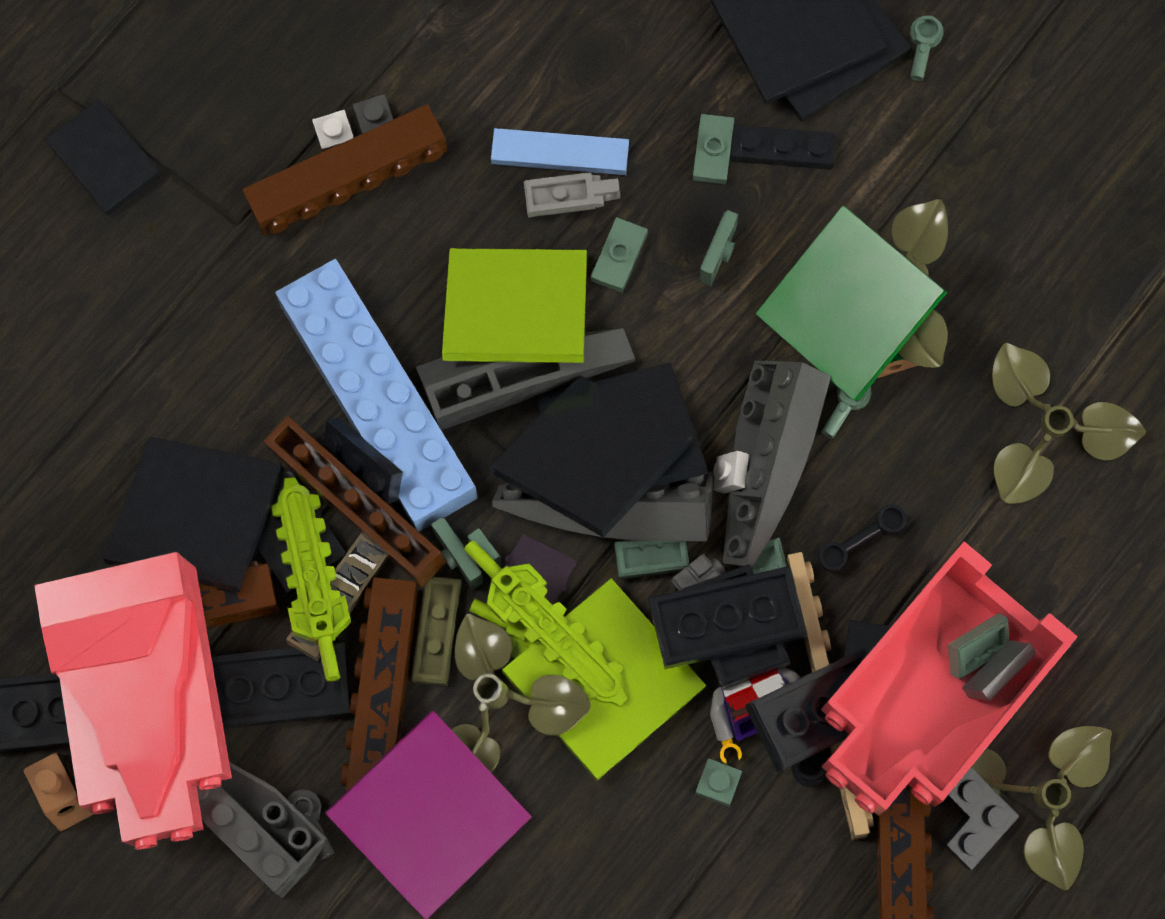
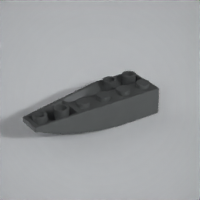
[416,328,635,430]
[723,361,831,567]
[492,472,713,541]
[196,762,328,898]

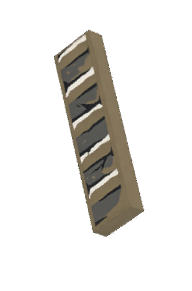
[286,534,389,661]

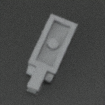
[524,172,620,217]

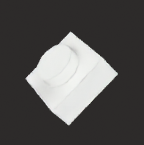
[312,110,354,152]
[713,451,749,494]

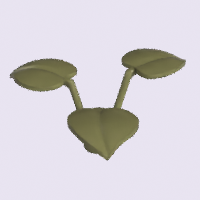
[892,199,948,368]
[992,343,1146,504]
[451,614,591,772]
[971,726,1112,890]

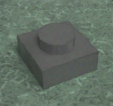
[353,94,393,134]

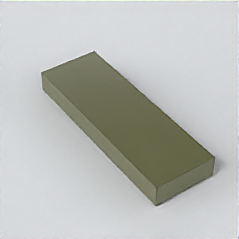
[411,576,462,686]

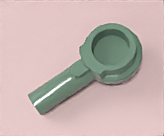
[910,16,943,81]
[821,387,871,439]

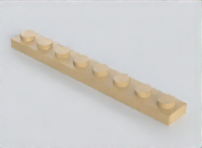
[786,552,874,841]

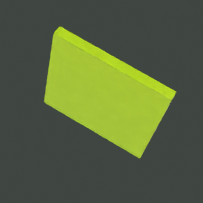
[442,248,587,363]
[502,578,706,781]

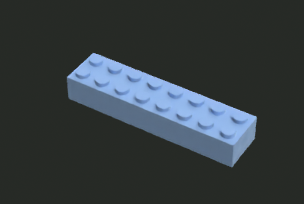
[275,258,478,532]

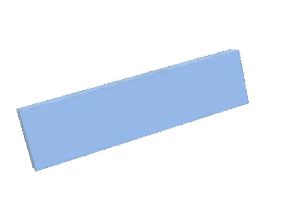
[491,128,629,175]

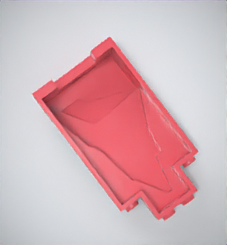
[821,541,1078,816]
[35,552,232,850]

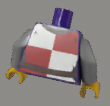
[710,667,800,764]

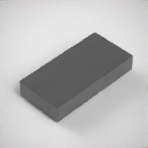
[962,640,1037,701]

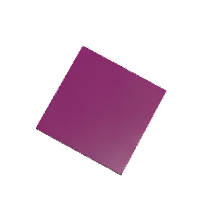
[325,710,532,919]

